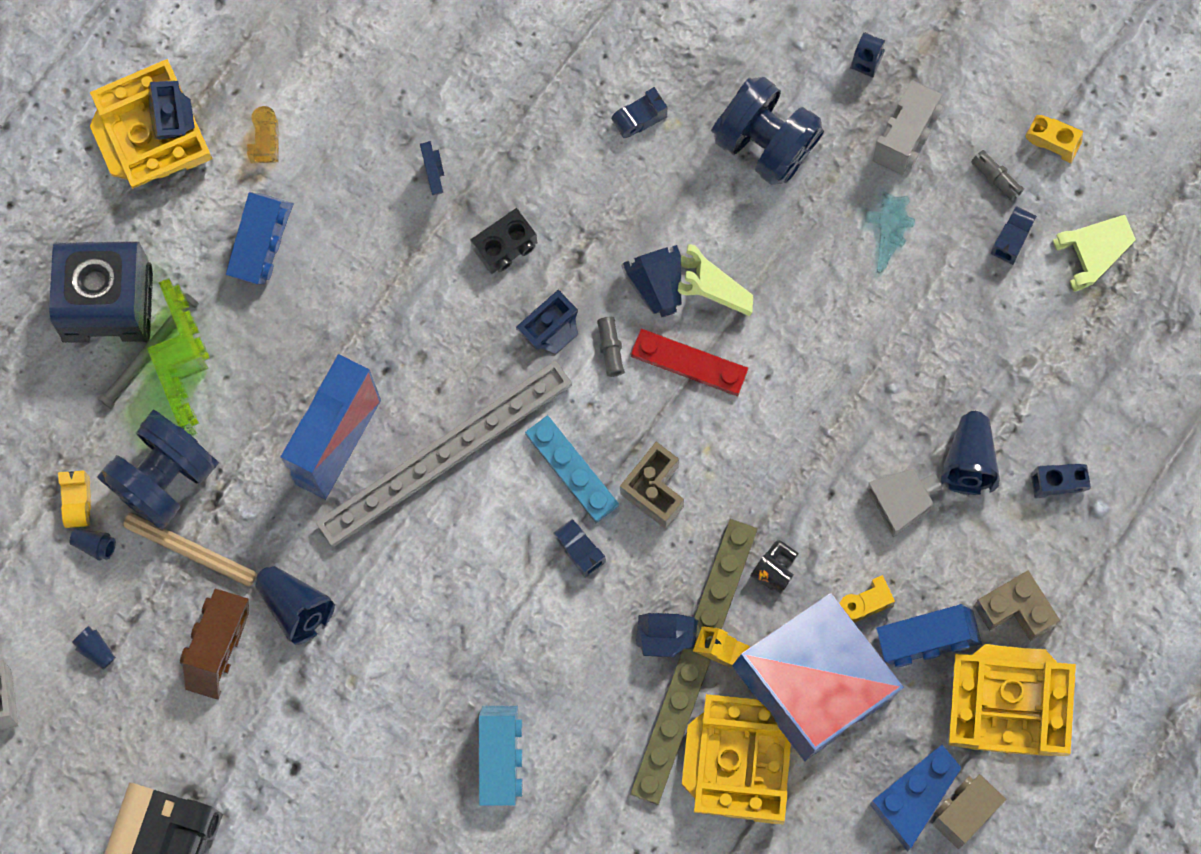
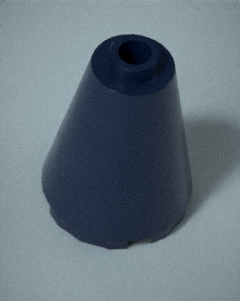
[941,411,1000,495]
[255,566,335,645]

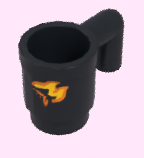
[750,540,799,594]

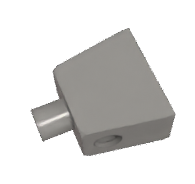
[867,469,942,537]

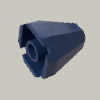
[621,245,682,318]

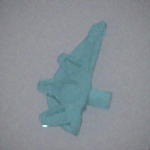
[865,192,915,273]

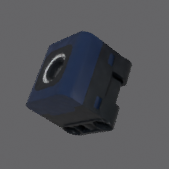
[49,241,153,343]

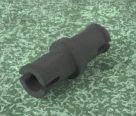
[971,150,1024,202]
[597,317,625,377]

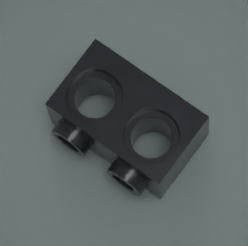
[470,208,538,275]

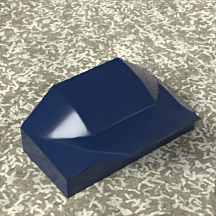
[149,81,195,140]
[516,289,578,354]
[636,613,698,657]

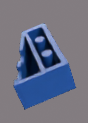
[869,744,961,852]

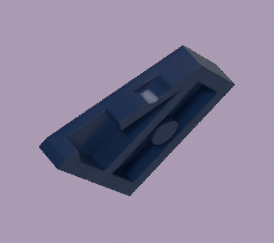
[420,141,445,196]

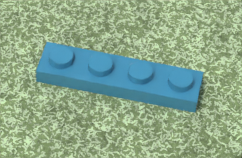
[525,415,619,523]

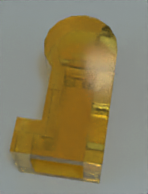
[247,106,279,163]

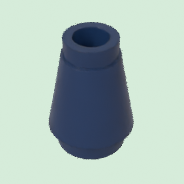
[69,529,116,561]
[72,626,116,670]

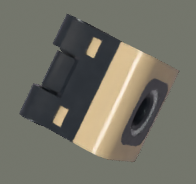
[104,782,223,854]

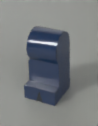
[850,32,885,78]
[611,87,668,138]
[990,206,1037,265]
[1031,464,1091,498]
[553,519,606,578]

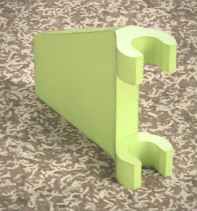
[1052,215,1136,292]
[678,244,753,316]

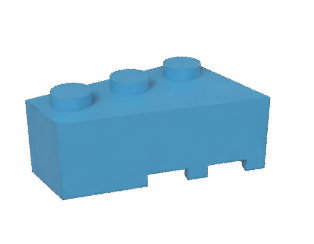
[479,706,523,806]

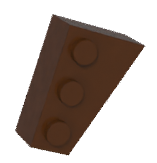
[180,588,249,700]

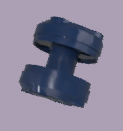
[711,77,824,185]
[97,409,219,531]

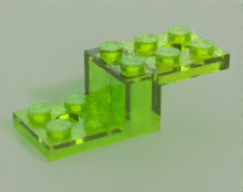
[147,278,210,436]

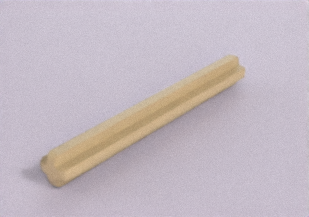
[123,513,257,587]

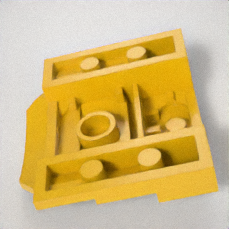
[90,59,213,189]
[948,644,1076,756]
[682,694,791,825]

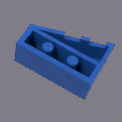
[226,192,294,284]
[876,604,982,668]

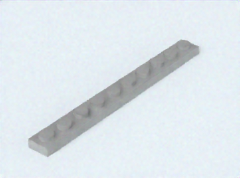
[316,360,572,548]

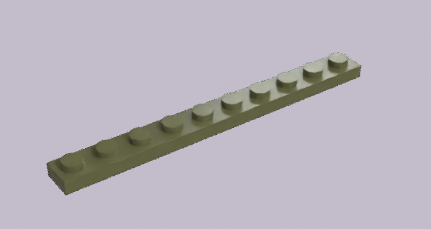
[630,519,758,805]

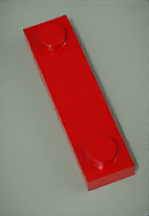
[631,328,749,397]

